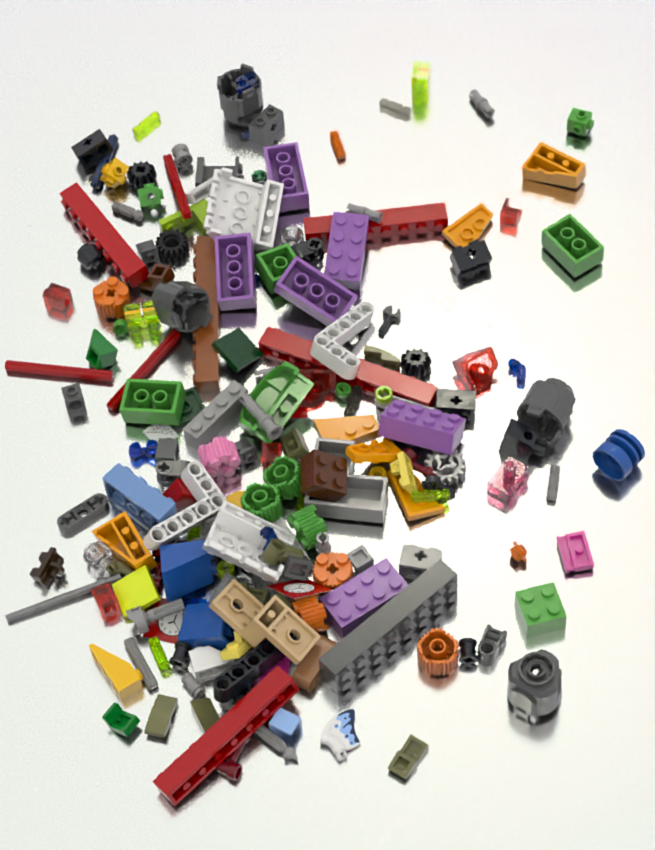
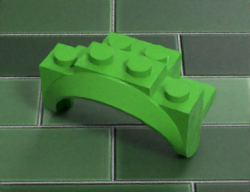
[238,361,314,446]

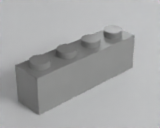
[183,380,248,450]

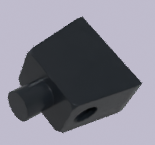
[498,418,546,460]

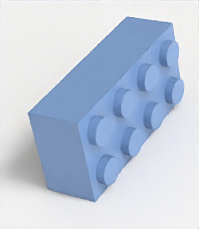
[102,462,177,532]

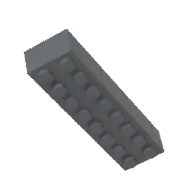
[319,559,458,694]

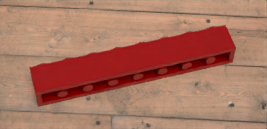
[59,182,149,288]
[303,202,448,245]
[152,666,299,806]

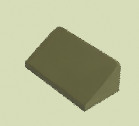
[280,427,310,460]
[189,697,220,733]

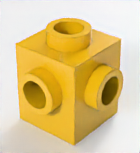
[100,157,129,189]

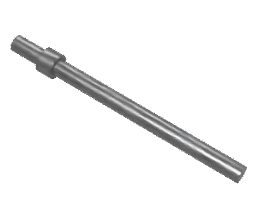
[5,573,122,622]

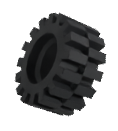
[155,229,189,262]

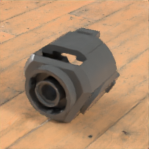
[217,63,264,124]
[152,281,213,333]
[516,377,576,444]
[507,649,562,719]

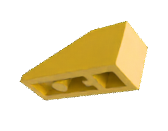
[88,644,143,701]

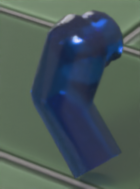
[508,358,526,384]
[260,526,278,552]

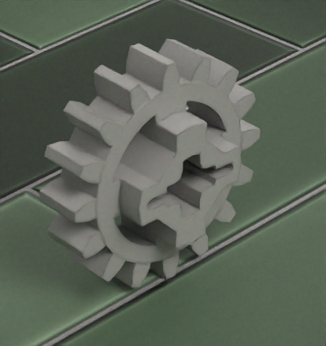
[424,449,466,486]

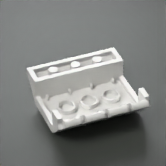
[203,167,284,251]
[201,500,296,584]

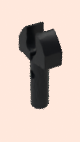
[377,305,401,335]
[422,475,456,495]

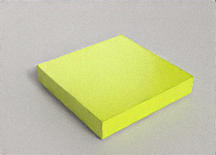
[112,565,161,619]

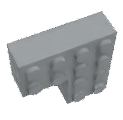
[304,437,389,523]

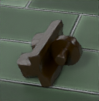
[30,547,65,588]

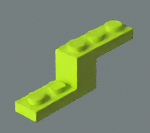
[158,199,208,236]

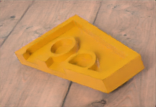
[442,202,494,256]
[313,414,379,443]
[345,438,402,464]
[387,470,446,521]

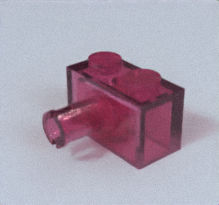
[487,456,530,505]

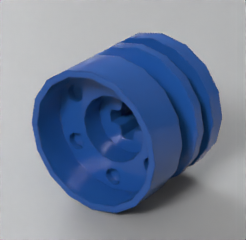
[592,428,645,481]

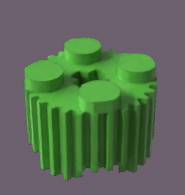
[262,455,303,501]
[241,482,283,523]
[287,504,328,550]

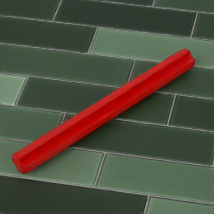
[163,154,192,220]
[106,330,181,412]
[5,360,114,382]

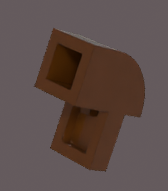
[137,264,175,291]

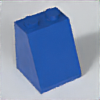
[160,540,217,602]
[178,602,235,651]

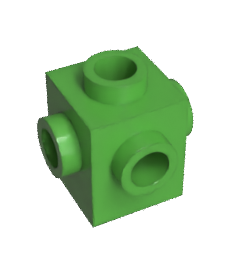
[566,107,594,136]
[137,183,164,209]

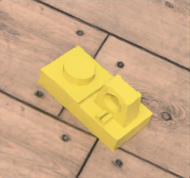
[390,451,418,495]
[220,631,253,660]

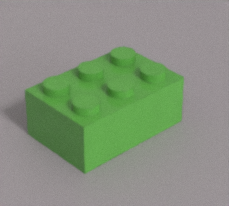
[541,213,605,278]
[119,378,186,426]

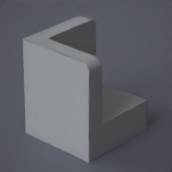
[346,544,374,576]

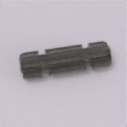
[379,97,411,117]
[343,385,362,417]

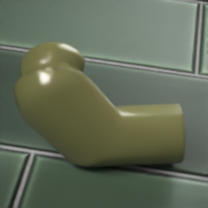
[106,561,134,576]

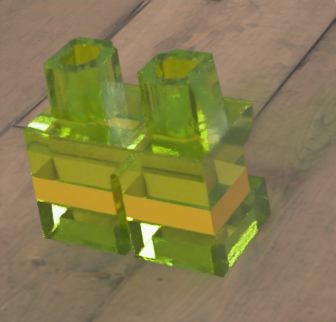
[411,62,431,104]
[123,301,161,339]

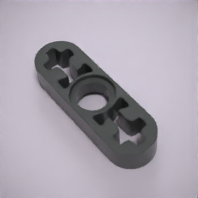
[57,493,109,534]

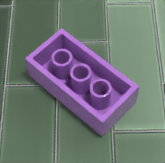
[263,142,310,213]
[324,211,369,290]
[214,232,257,311]
[274,256,358,326]
[378,400,466,455]
[319,557,408,639]

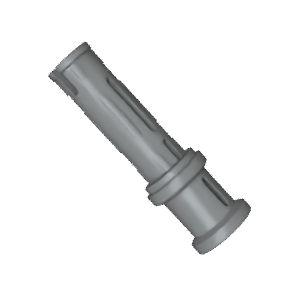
[239,393,283,440]

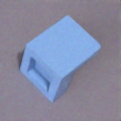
[269,708,302,736]

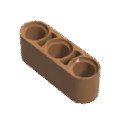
[292,635,337,692]

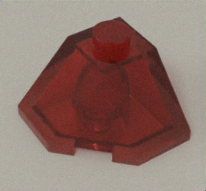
[451,346,499,396]
[295,366,336,407]

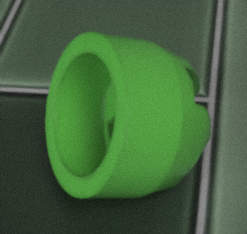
[113,319,128,335]
[335,382,351,399]

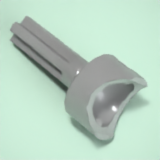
[126,598,185,636]

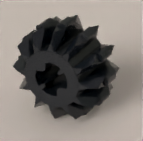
[127,160,157,189]
[400,347,432,379]

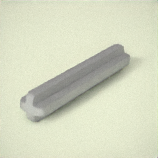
[124,637,158,690]

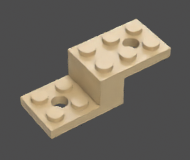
[209,579,321,665]

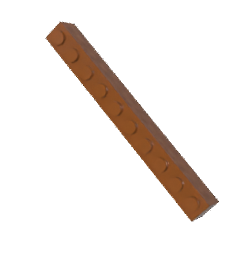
[192,236,220,393]

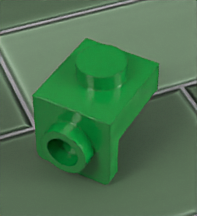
[102,702,140,737]

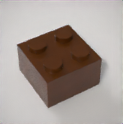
[301,449,347,503]

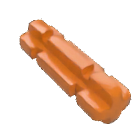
[329,130,346,160]

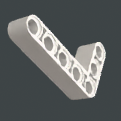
[310,301,375,380]
[143,461,226,551]

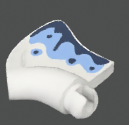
[320,708,361,761]

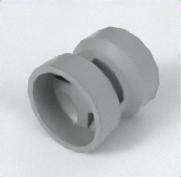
[171,143,193,168]

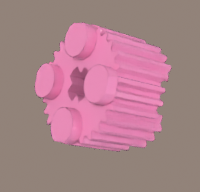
[197,436,241,478]

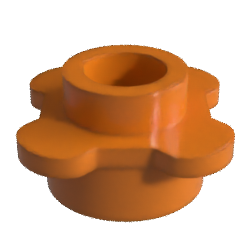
[509,541,528,562]

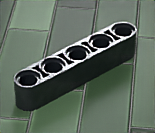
[213,633,293,703]

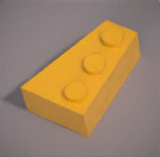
[521,142,586,189]
[91,511,158,571]

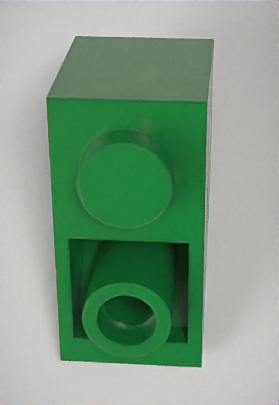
[86,329,118,370]

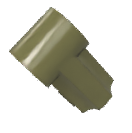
[261,538,304,566]

